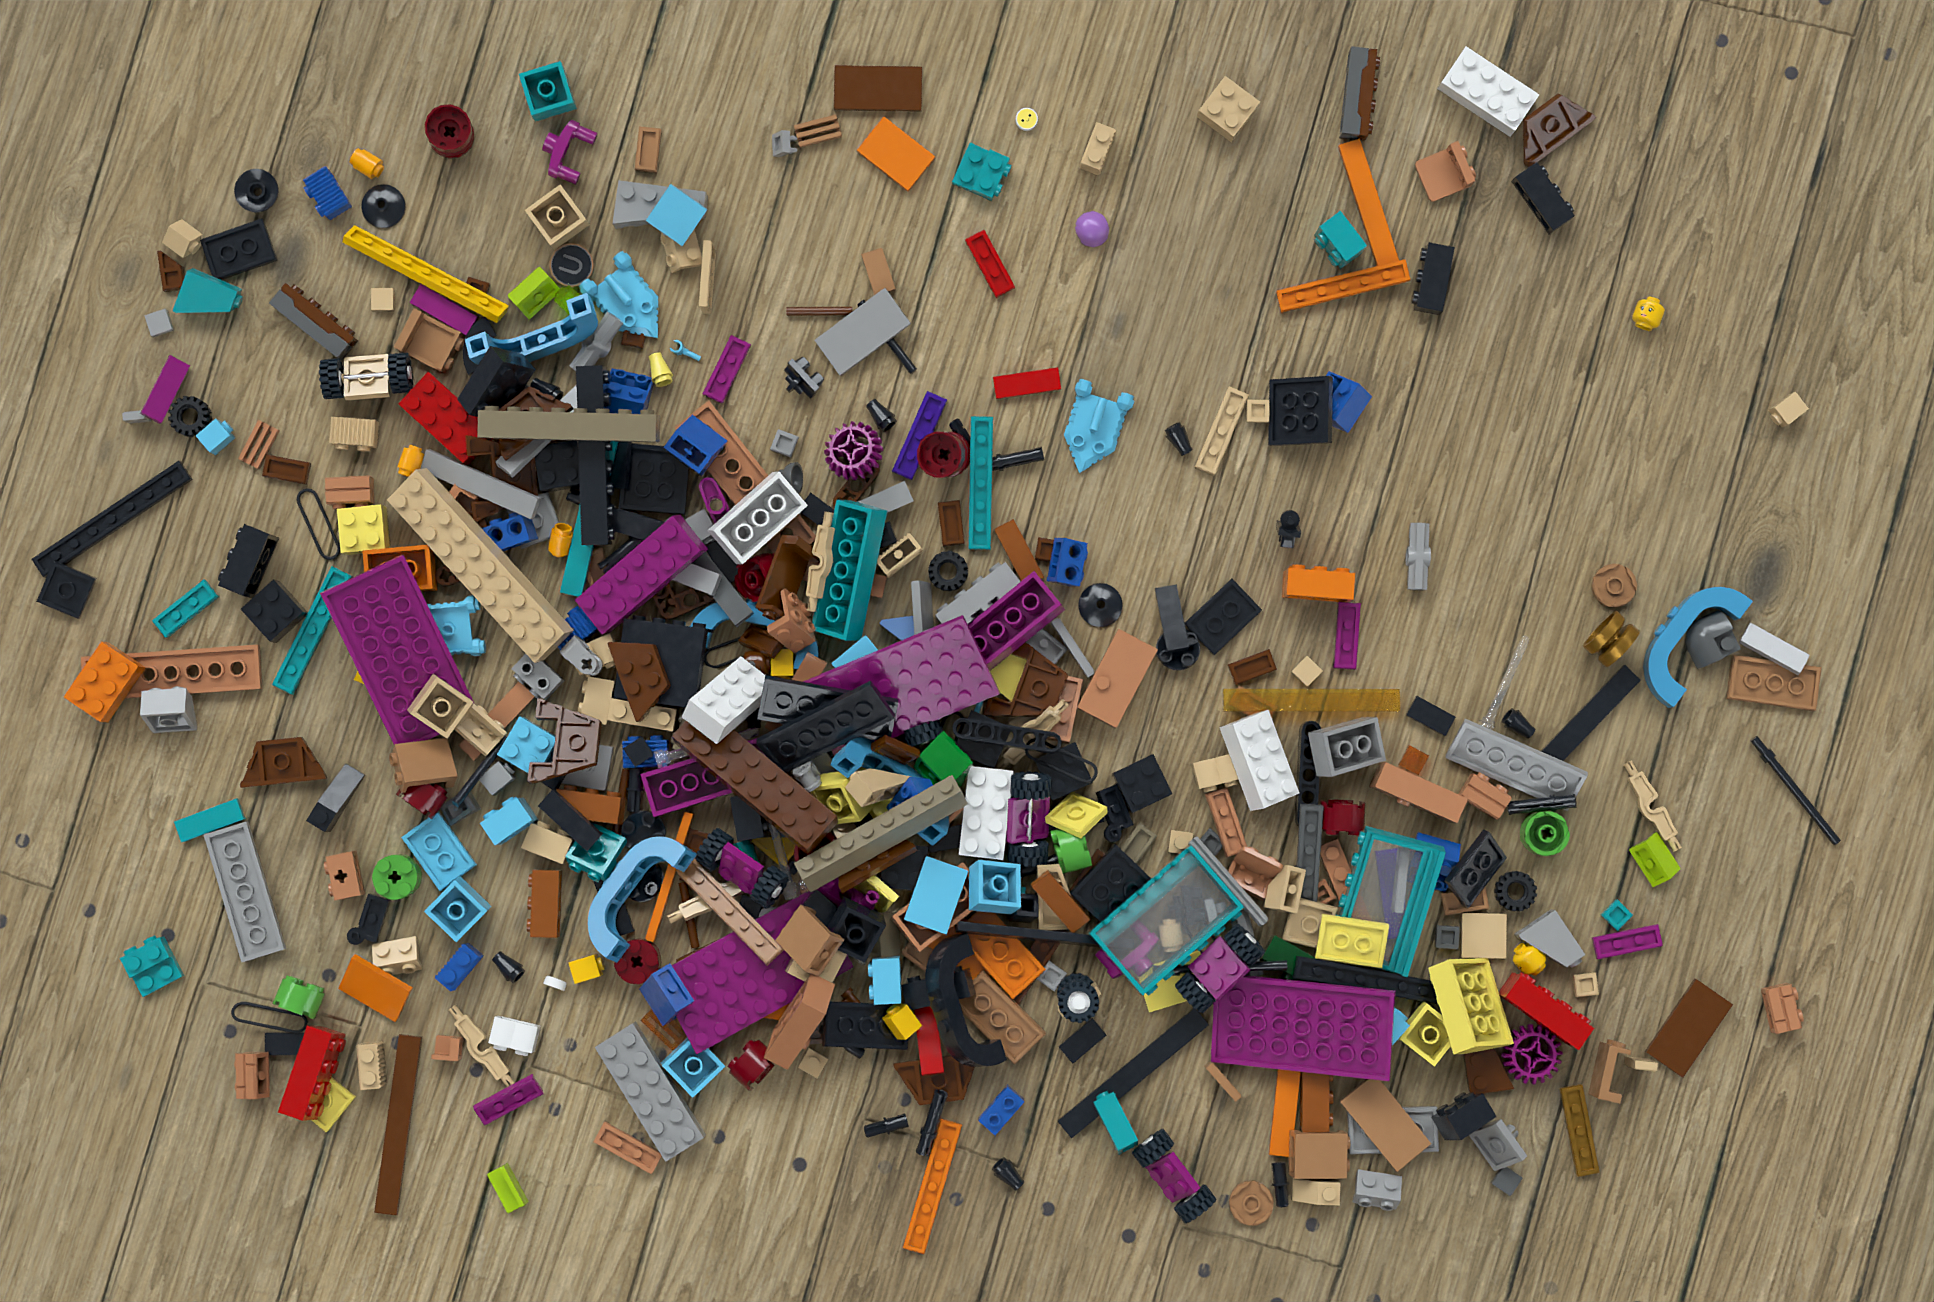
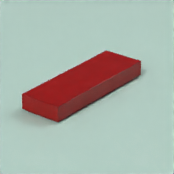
[965,230,1015,298]
[993,367,1061,399]
[914,1007,944,1076]

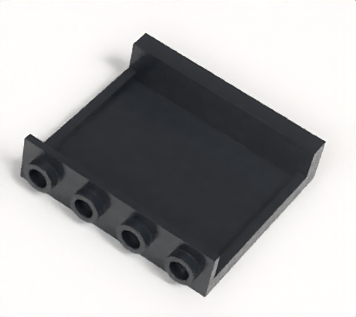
[614,615,714,707]

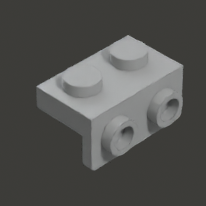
[1352,1169,1402,1211]

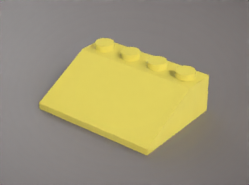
[1428,958,1514,1054]

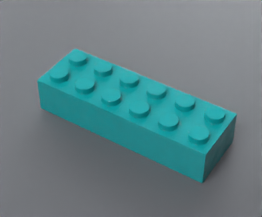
[812,500,887,641]

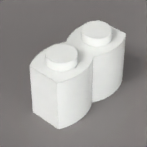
[488,1016,541,1056]

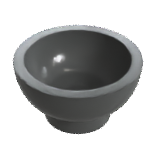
[778,462,803,494]

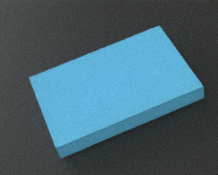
[401,811,477,891]
[904,856,968,935]

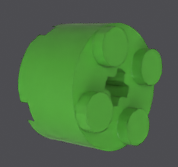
[1520,811,1570,856]
[1050,829,1092,874]
[372,854,422,900]
[272,975,325,1019]

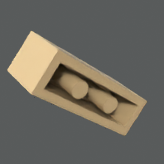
[607,698,679,732]

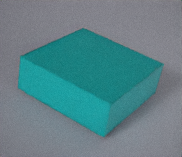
[1600,899,1633,931]

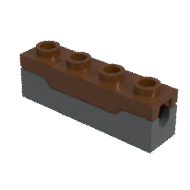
[1339,46,1380,141]
[269,283,358,361]

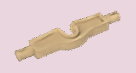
[806,512,835,612]
[996,699,1069,770]
[1624,760,1682,852]
[667,881,745,924]
[448,1005,515,1087]

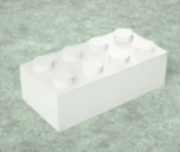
[1437,47,1539,137]
[707,472,808,564]
[682,656,765,744]
[1220,710,1299,811]
[959,766,1014,860]

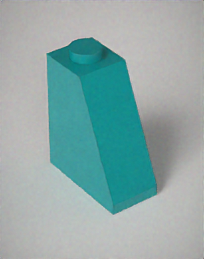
[172,268,243,313]
[1094,1091,1138,1155]

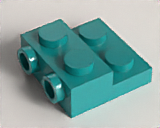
[952,143,1012,201]
[565,821,627,882]
[120,935,184,997]

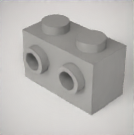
[511,654,565,700]

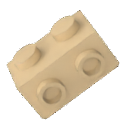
[661,229,702,273]
[454,703,507,757]
[372,936,422,976]

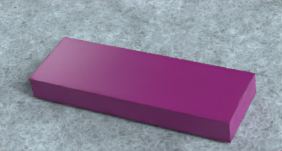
[410,284,478,336]
[702,335,751,404]
[140,355,190,424]
[1333,602,1361,670]
[1592,924,1663,959]
[473,1074,544,1126]

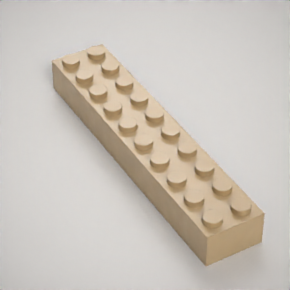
[387,468,574,663]

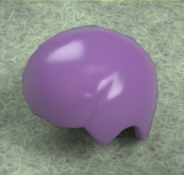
[1075,211,1109,247]

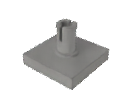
[562,745,614,791]
[1469,1119,1527,1171]

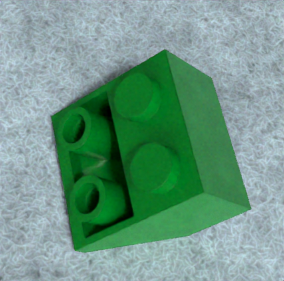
[914,731,973,787]

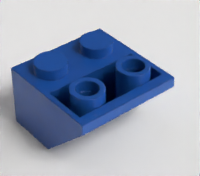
[607,368,654,414]
[1326,371,1372,433]
[664,415,728,476]
[1407,832,1461,892]

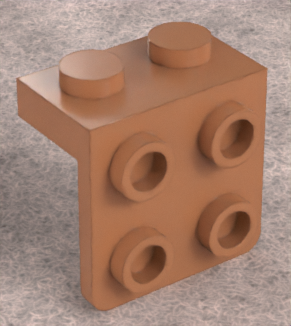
[1415,141,1476,202]
[767,588,816,654]
[1228,847,1283,901]

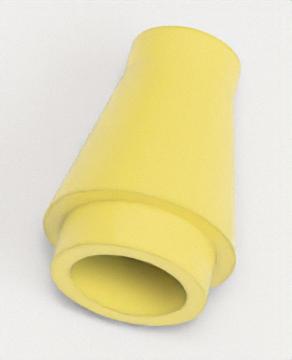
[649,353,673,387]

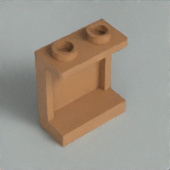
[394,308,465,374]
[389,738,458,793]
[775,905,844,976]
[1588,1039,1632,1104]
[1288,1130,1350,1179]

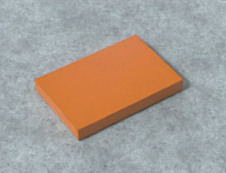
[857,117,935,192]
[338,954,413,1022]

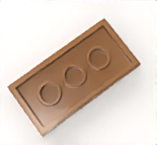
[1726,655,1822,711]
[959,970,1046,1065]
[1340,1079,1431,1172]

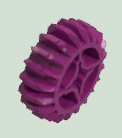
[824,421,883,481]
[1501,1024,1563,1085]

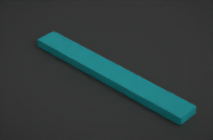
[560,441,618,597]

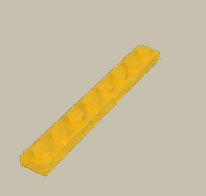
[342,225,509,323]

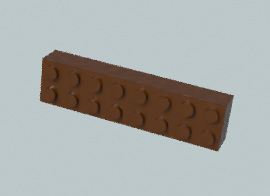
[672,721,838,855]

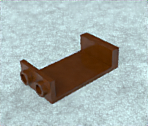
[755,535,820,621]

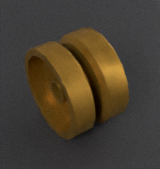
[1583,611,1640,667]

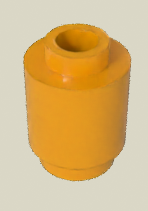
[349,148,384,179]
[397,445,425,477]
[548,523,573,557]

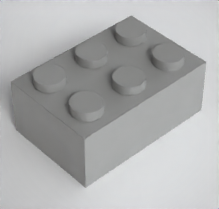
[1308,717,1386,777]

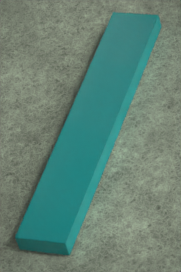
[969,416,993,550]
[272,566,353,695]

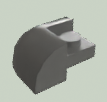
[1685,610,1741,669]

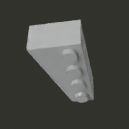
[612,180,708,229]
[935,562,1021,624]

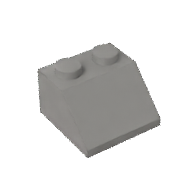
[140,686,197,733]

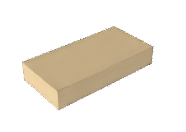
[1624,1056,1658,1072]

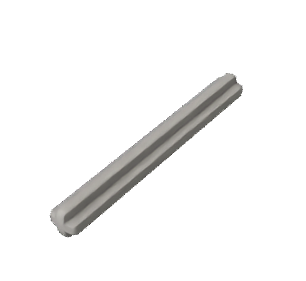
[1188,836,1268,927]

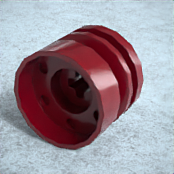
[424,104,474,159]
[917,432,970,478]

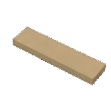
[1194,386,1249,476]

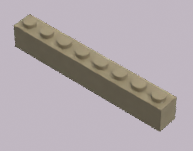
[478,406,660,442]
[794,775,968,892]

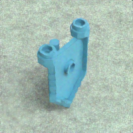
[579,251,658,338]
[1064,379,1134,473]
[427,595,486,656]

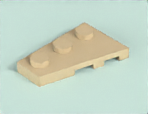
[1037,864,1083,930]

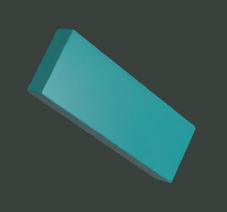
[152,579,219,638]
[174,798,246,843]

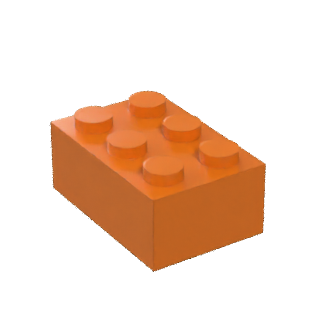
[362,545,438,592]
[1282,565,1355,602]
[64,641,146,723]

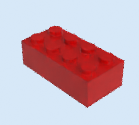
[398,372,493,466]
[1499,972,1595,1050]
[278,1025,346,1121]

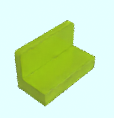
[507,267,562,320]
[1629,832,1680,887]
[487,1163,529,1213]

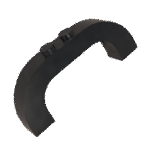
[925,933,1007,1067]

